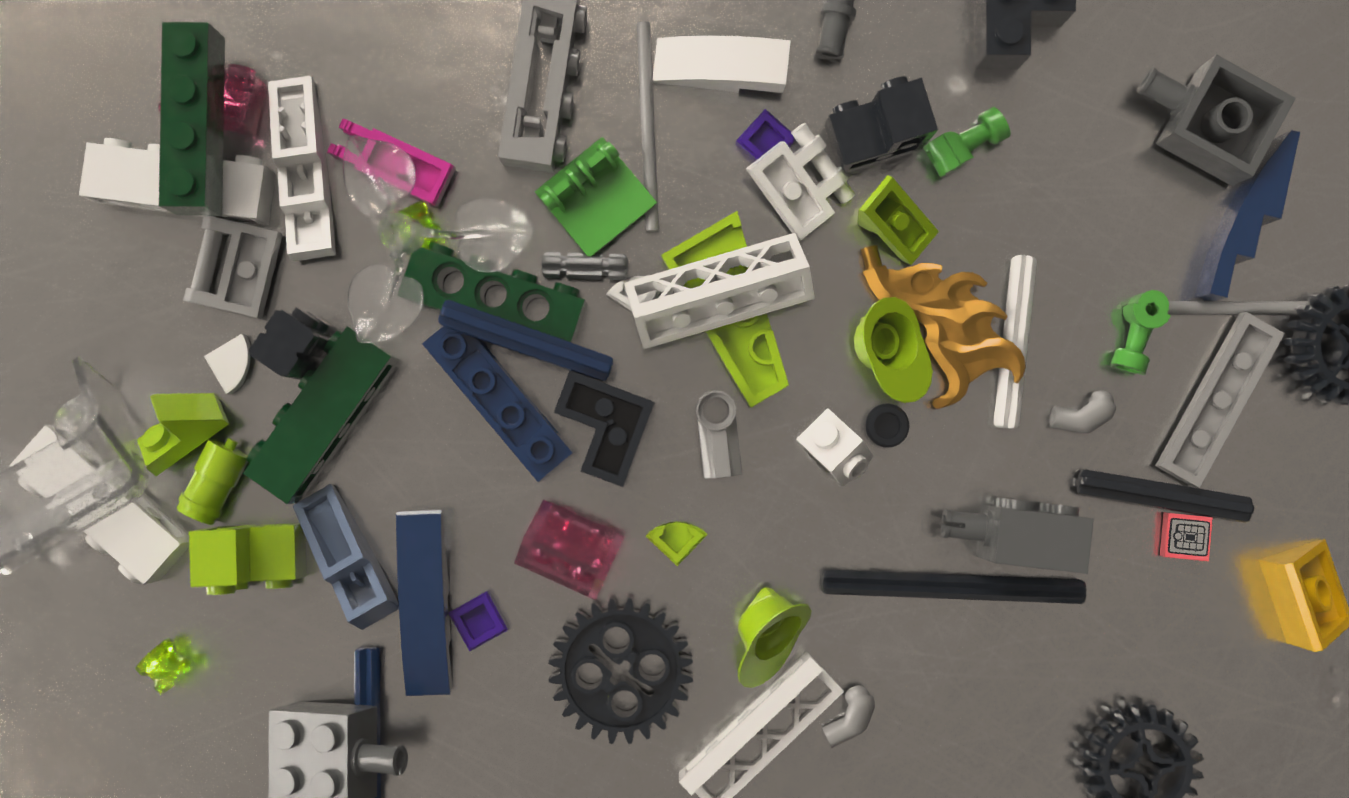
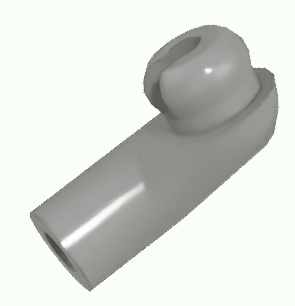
[1050,390,1116,434]
[822,685,875,748]

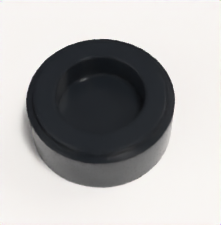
[863,404,910,448]

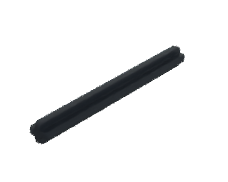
[821,569,1087,604]

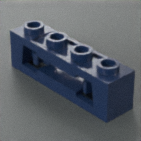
[422,326,576,482]

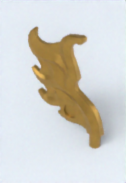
[860,245,1026,409]

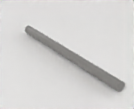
[637,21,659,232]
[1168,301,1349,314]

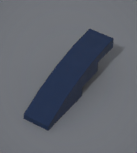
[1194,130,1300,301]
[396,510,452,696]

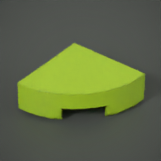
[645,521,708,566]

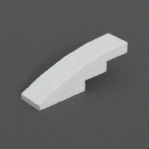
[268,76,336,262]

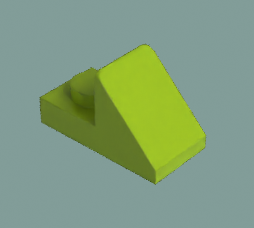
[857,175,939,265]
[136,393,229,477]

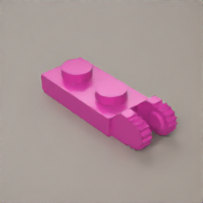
[327,119,456,207]

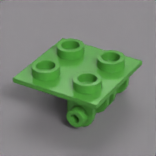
[534,137,657,257]

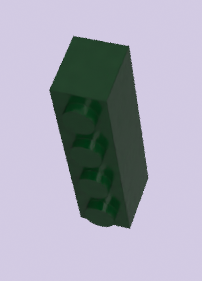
[159,22,225,216]
[243,326,399,504]

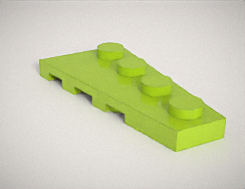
[661,211,789,408]

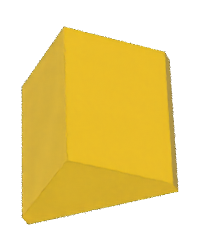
[1258,539,1349,652]

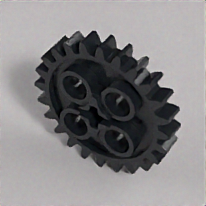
[548,596,693,744]

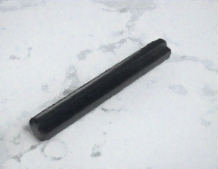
[1076,469,1254,523]

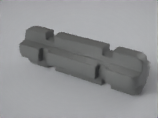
[541,252,628,280]

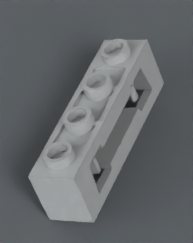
[498,0,587,173]

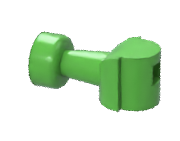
[923,107,1011,178]
[1110,290,1171,375]

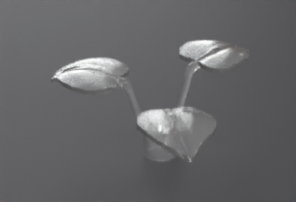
[343,135,534,343]

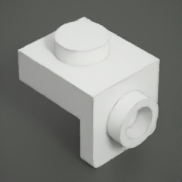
[797,408,873,486]

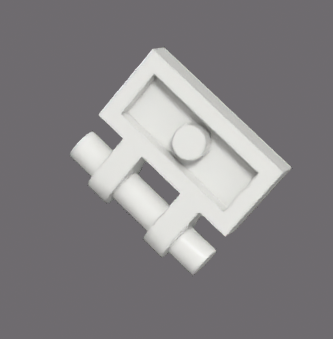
[746,123,855,240]

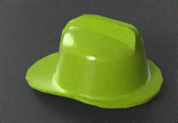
[853,297,933,403]
[738,587,812,688]

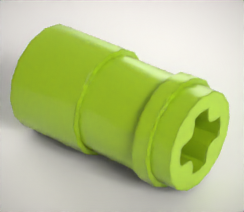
[176,438,248,525]

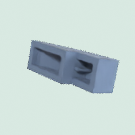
[293,484,399,630]

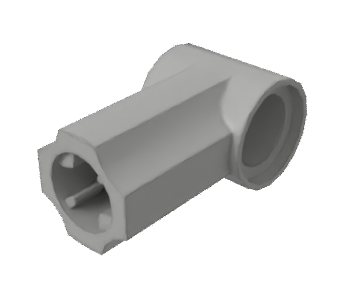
[696,390,742,479]

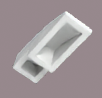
[653,36,791,93]

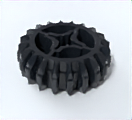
[1282,285,1349,405]
[1078,702,1205,798]

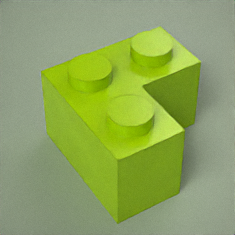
[189,523,307,595]

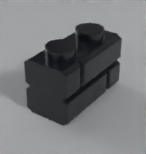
[249,307,331,380]

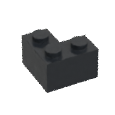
[975,0,1076,69]
[824,76,938,172]
[554,370,655,487]

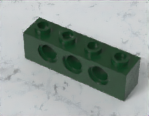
[397,242,587,343]

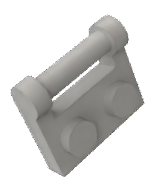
[183,216,283,319]

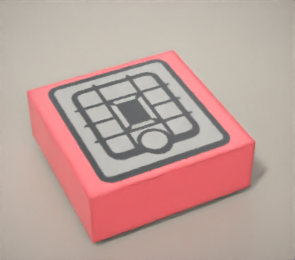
[1160,512,1213,562]

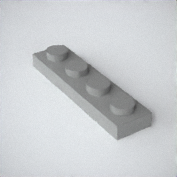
[1155,312,1285,488]

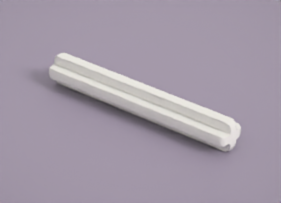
[993,255,1037,429]

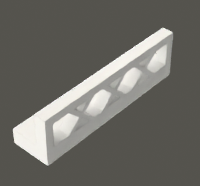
[624,233,815,349]
[679,651,844,798]

